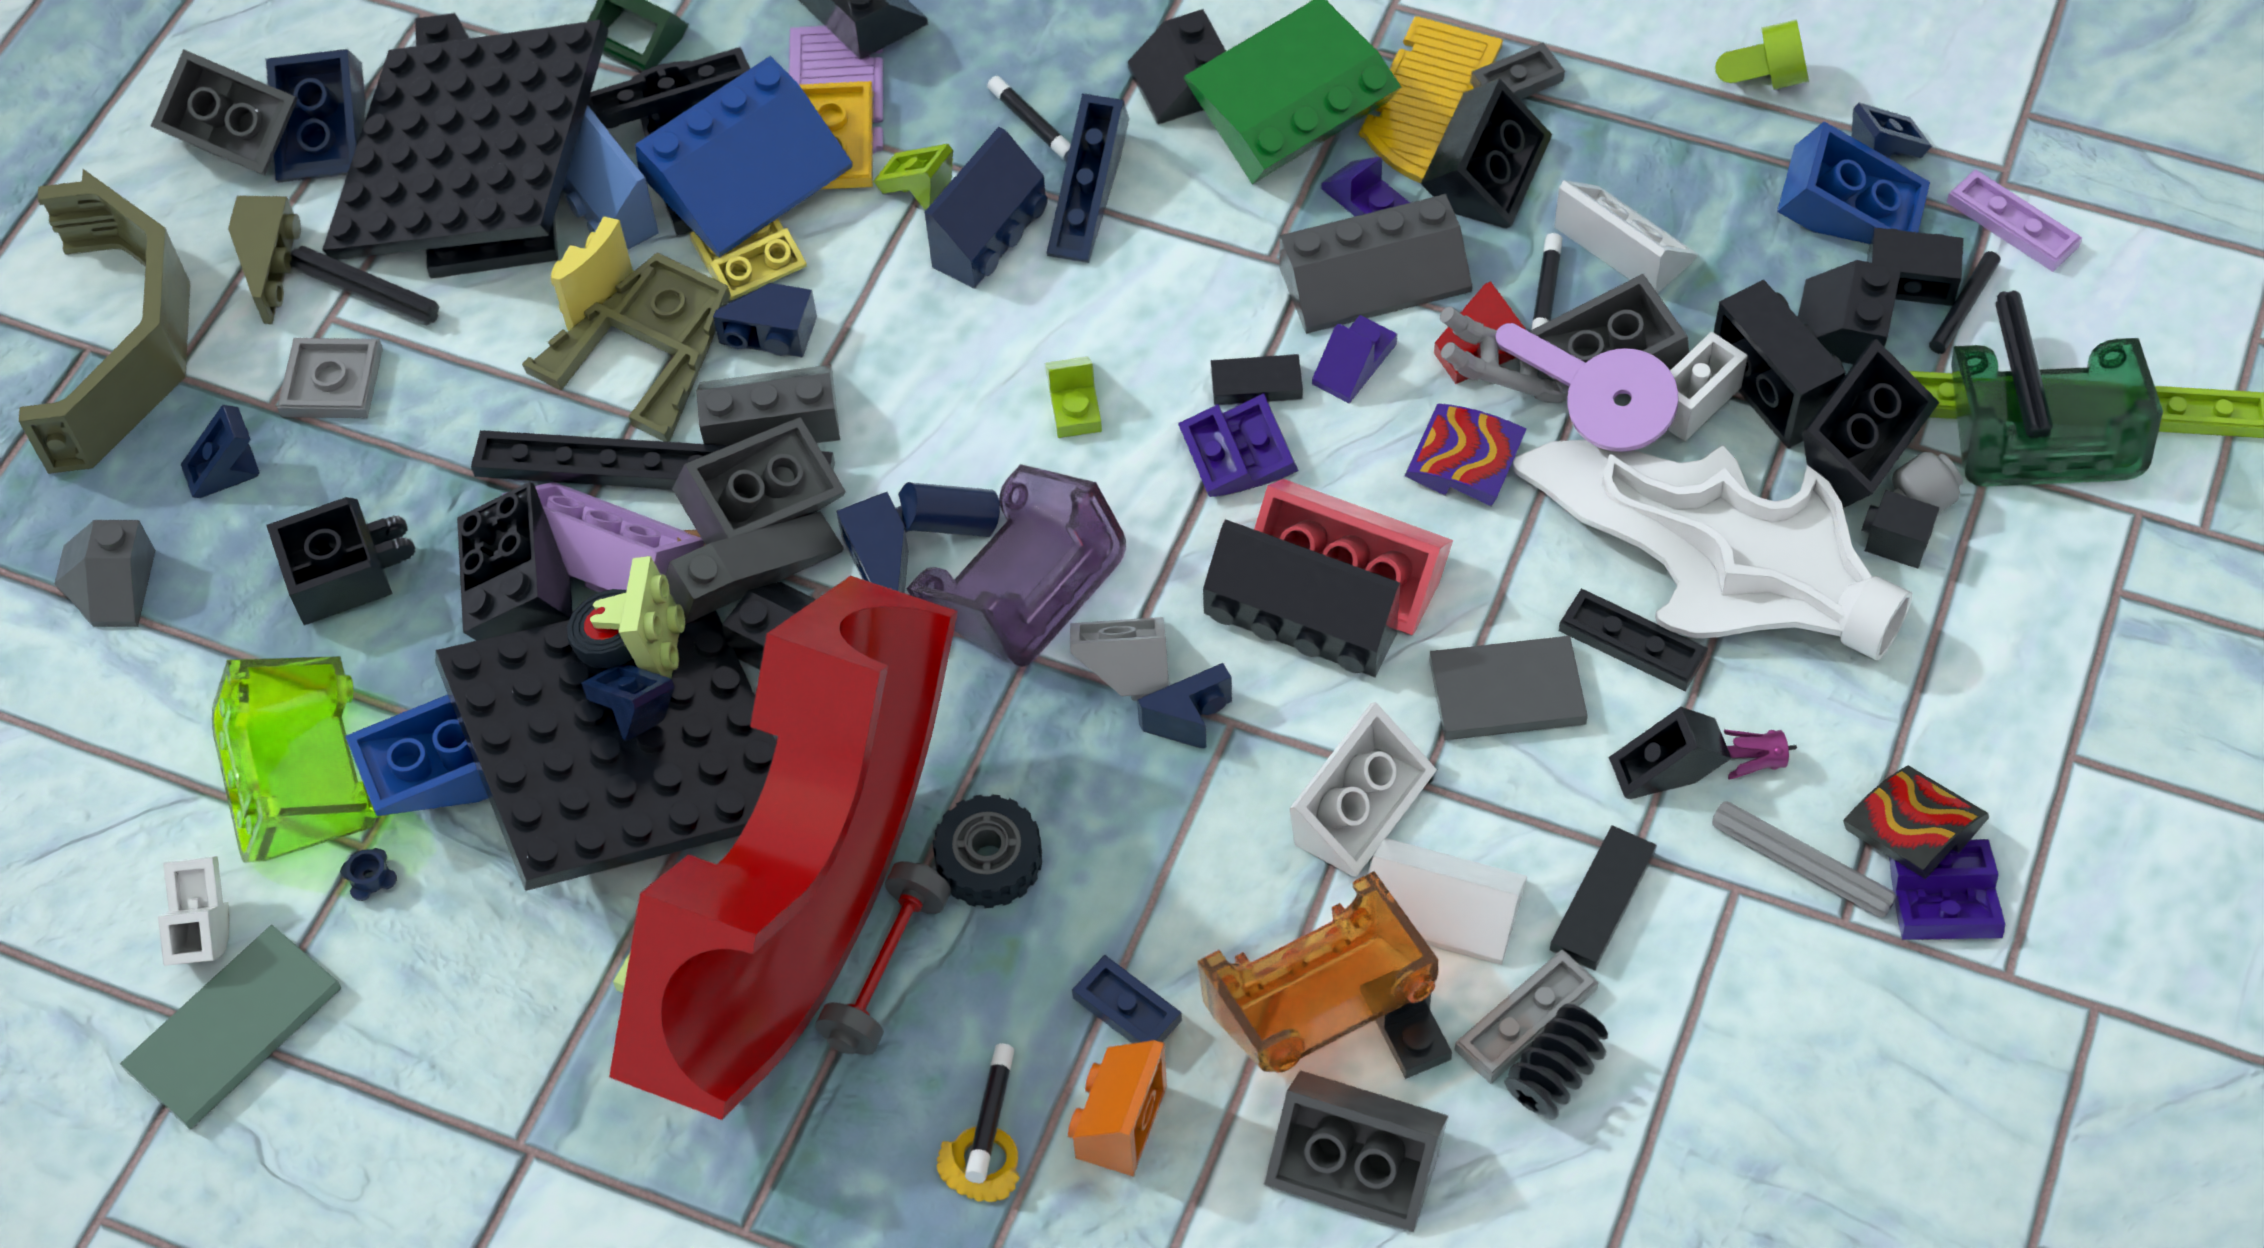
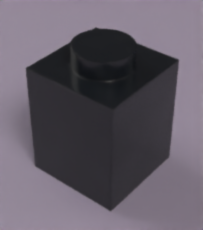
[1861,490,1940,569]

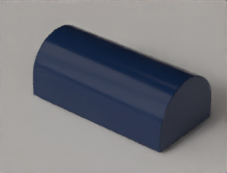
[898,482,1000,537]

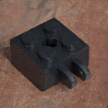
[266,497,416,625]

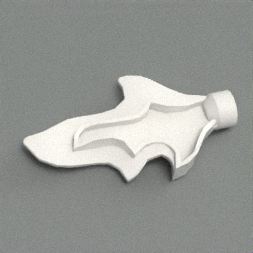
[1512,440,1912,661]

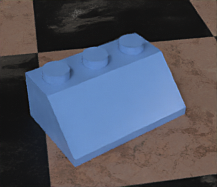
[563,105,659,250]

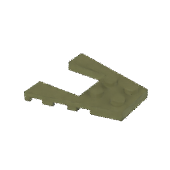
[522,252,731,442]

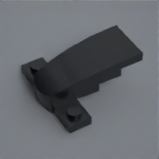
[587,47,751,236]

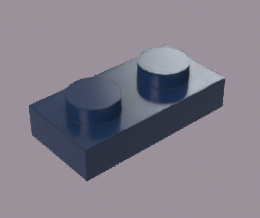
[1072,955,1182,1043]

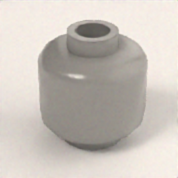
[1892,452,1963,514]

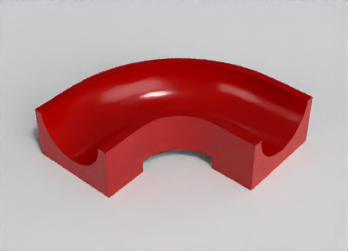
[609,576,958,1120]

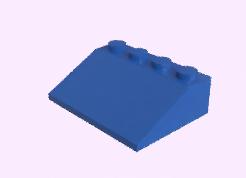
[635,55,853,258]

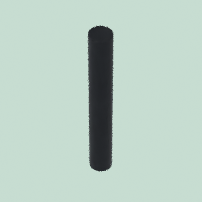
[1929,251,2001,354]

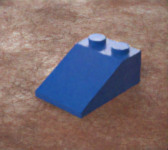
[1777,121,1930,244]
[345,694,488,816]

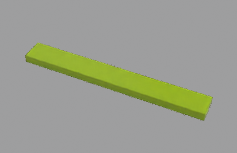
[1909,371,2264,438]

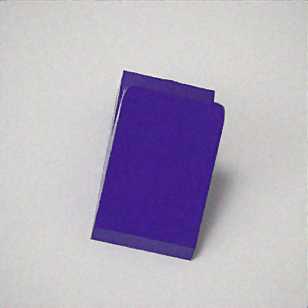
[1321,157,1410,216]
[1312,315,1397,404]

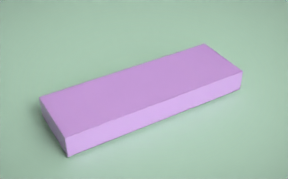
[1947,169,2082,272]

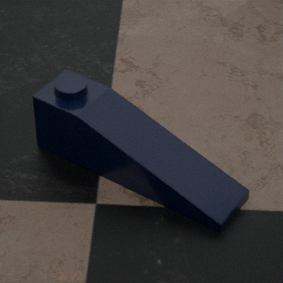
[1046,93,1129,263]

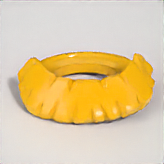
[936,1126,1020,1202]

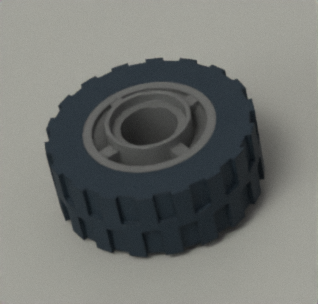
[933,794,1042,908]

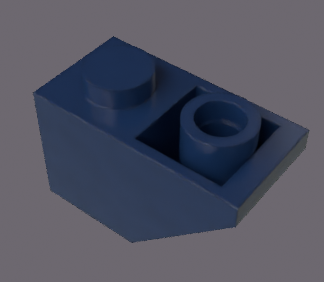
[713,283,817,357]

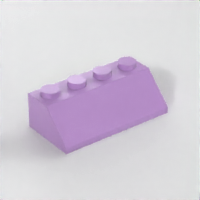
[502,482,705,592]

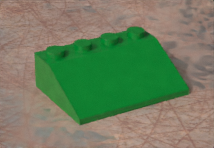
[1183,0,1401,184]

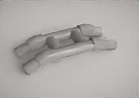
[1440,306,1567,403]

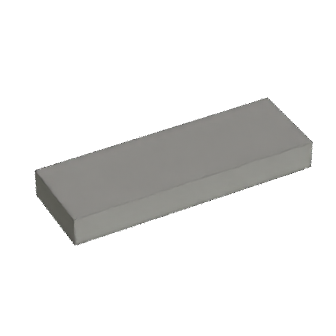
[1454,949,1599,1084]

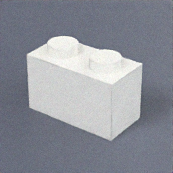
[1668,331,1748,442]

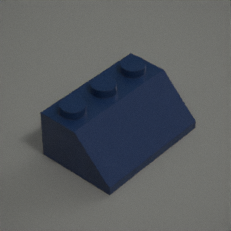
[924,127,1048,289]

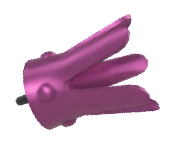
[1724,729,1797,779]

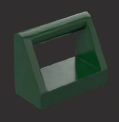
[587,0,689,72]

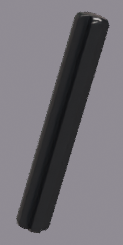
[289,246,439,325]
[1995,290,2053,439]

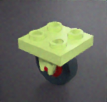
[567,556,685,678]

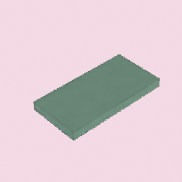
[120,924,341,1130]

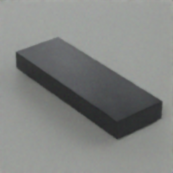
[1558,588,1708,692]
[1549,825,1657,970]

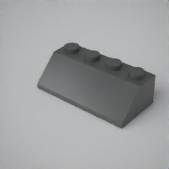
[1279,194,1472,334]

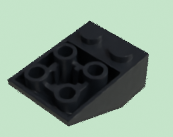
[457,482,573,641]

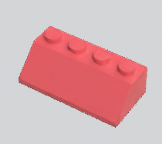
[1254,479,1453,635]

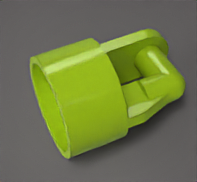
[1715,19,1809,90]

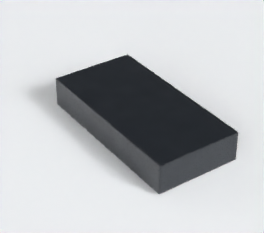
[1210,354,1303,405]

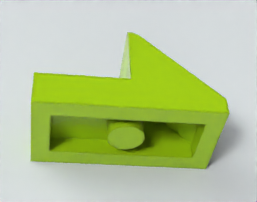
[873,144,953,211]
[1045,356,1102,438]

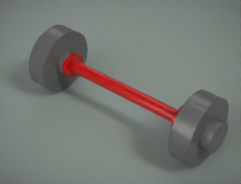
[815,861,951,1055]

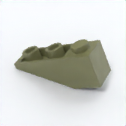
[228,196,301,324]

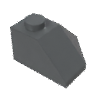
[54,520,156,627]

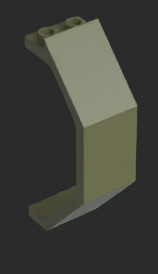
[19,169,190,474]

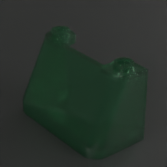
[1951,338,2163,487]

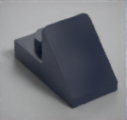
[1851,103,1932,159]
[180,404,260,498]
[1137,663,1232,749]
[582,664,674,741]

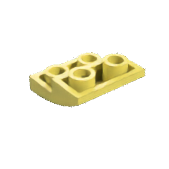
[551,216,633,331]
[690,218,807,301]

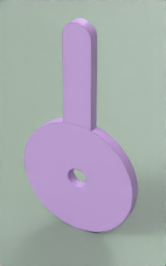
[1496,323,1679,452]

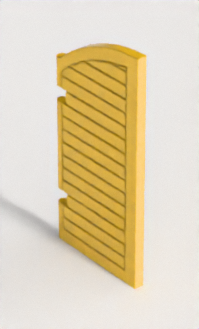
[1358,16,1503,184]

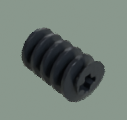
[1504,1003,1608,1120]

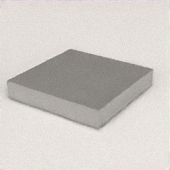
[277,338,383,418]

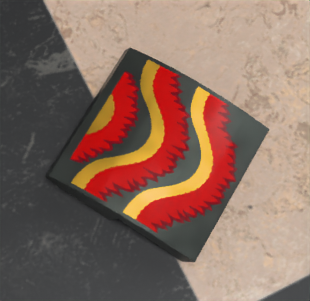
[1843,765,1989,879]

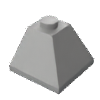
[1070,617,1169,701]

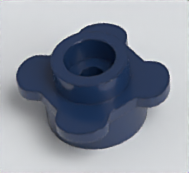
[340,848,397,901]

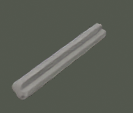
[1712,801,1896,917]

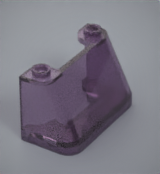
[906,464,1126,667]

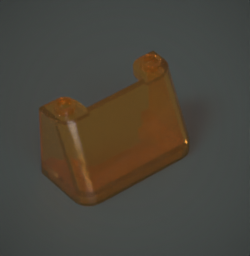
[1197,871,1439,1073]

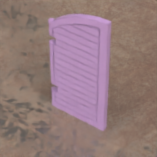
[789,26,883,154]

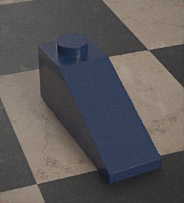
[836,492,910,593]

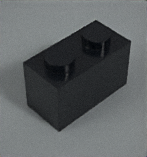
[1867,228,1964,306]

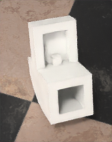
[158,856,229,966]

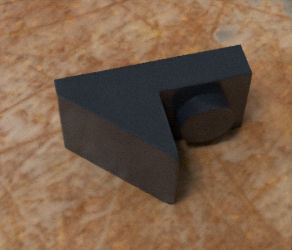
[1362,972,1452,1079]

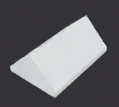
[1554,180,1698,294]
[1289,702,1437,876]
[1358,838,1527,965]

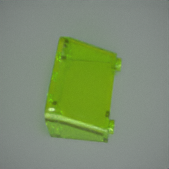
[211,656,381,863]

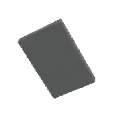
[1429,636,1588,740]

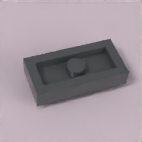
[1470,42,1565,100]

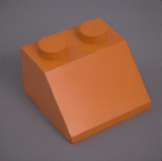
[1068,1040,1167,1177]

